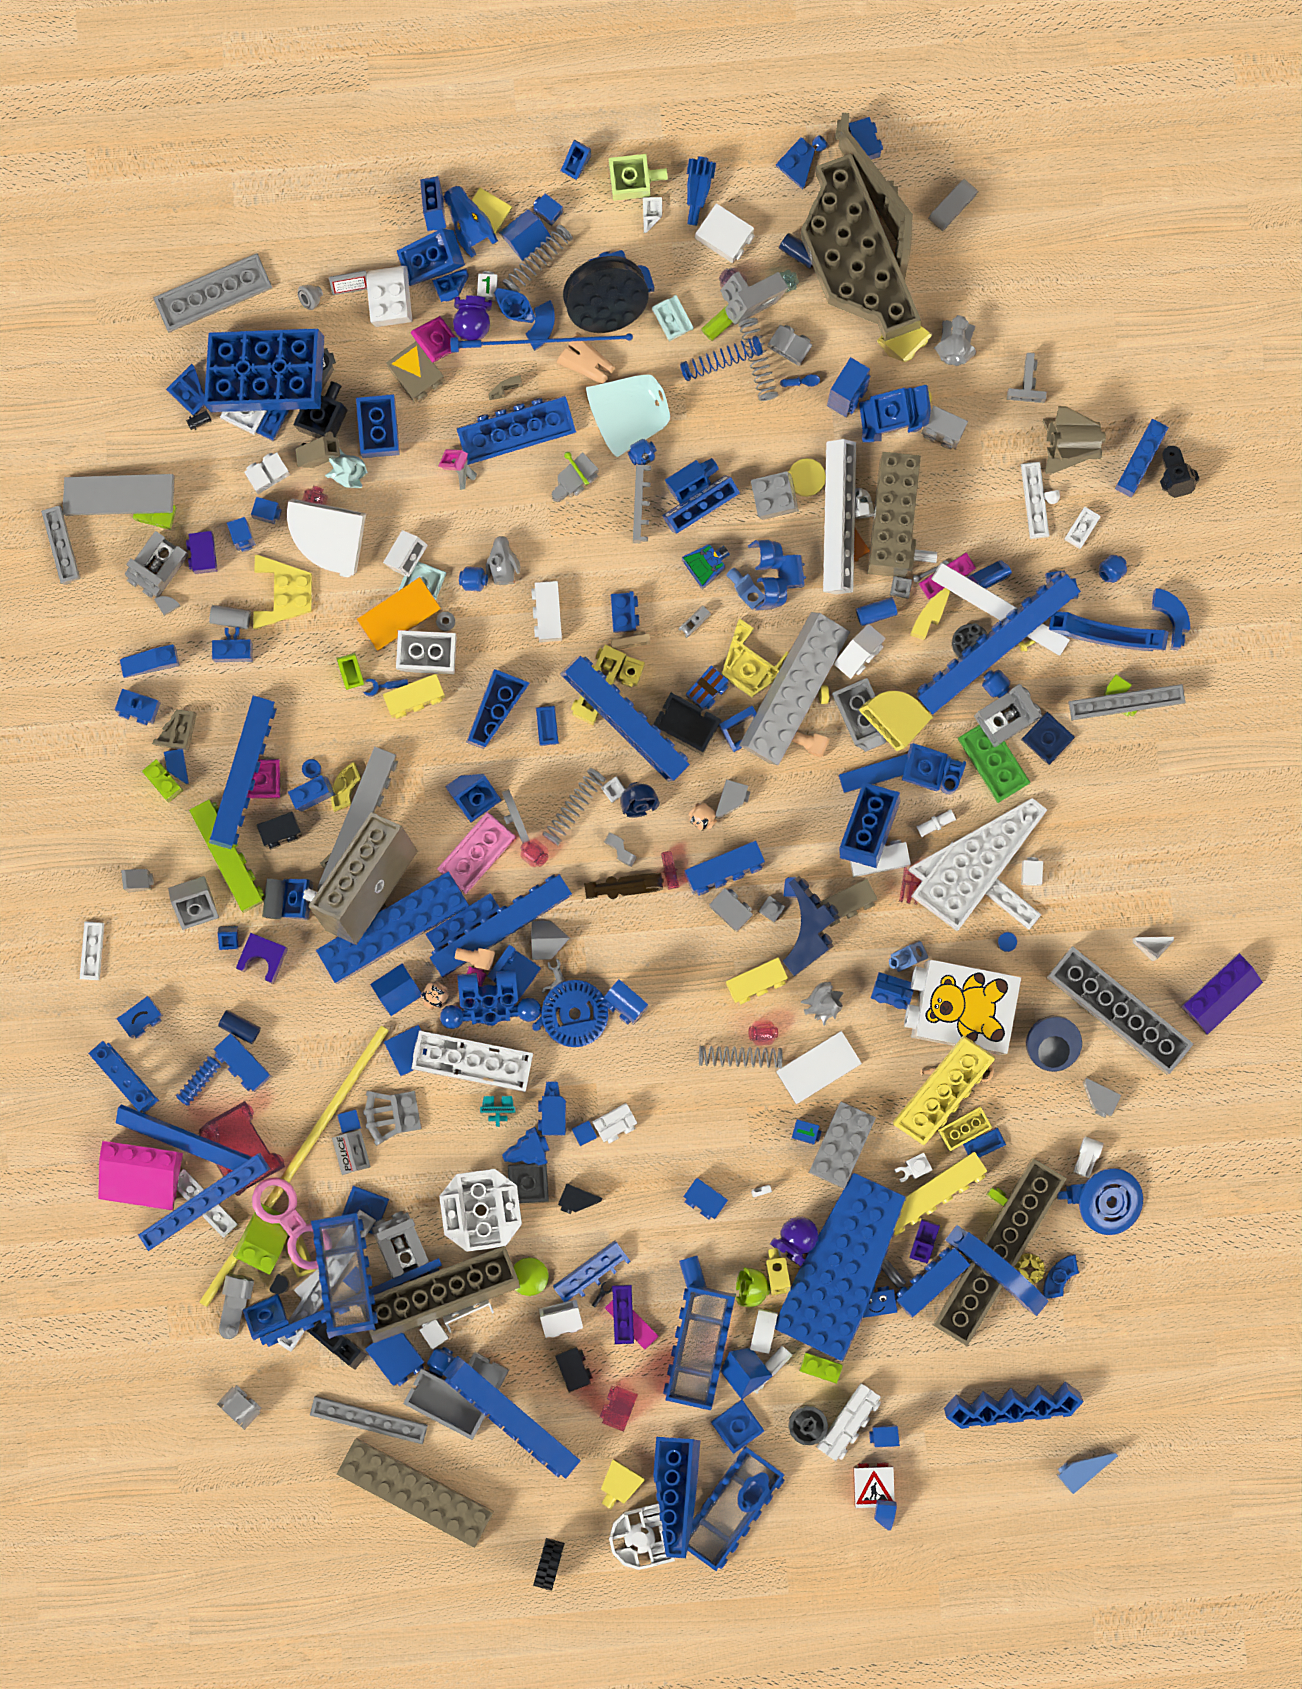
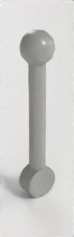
[913,560,949,582]

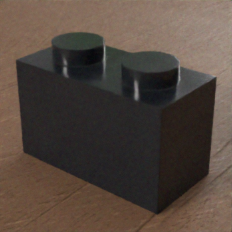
[257,812,302,850]
[555,1347,593,1392]

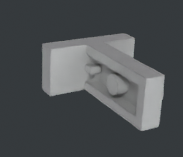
[1006,353,1047,403]

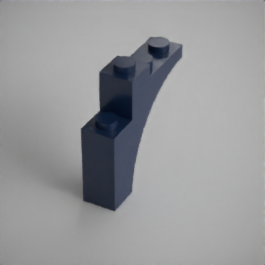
[783,876,840,976]

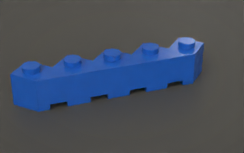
[944,1381,1084,1429]

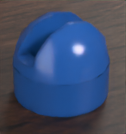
[812,135,829,152]

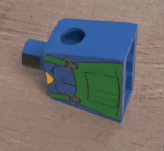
[682,544,730,590]

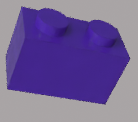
[186,531,218,574]

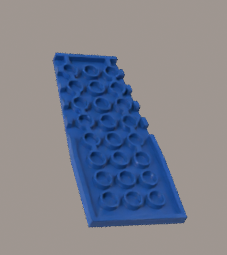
[775,1173,906,1361]

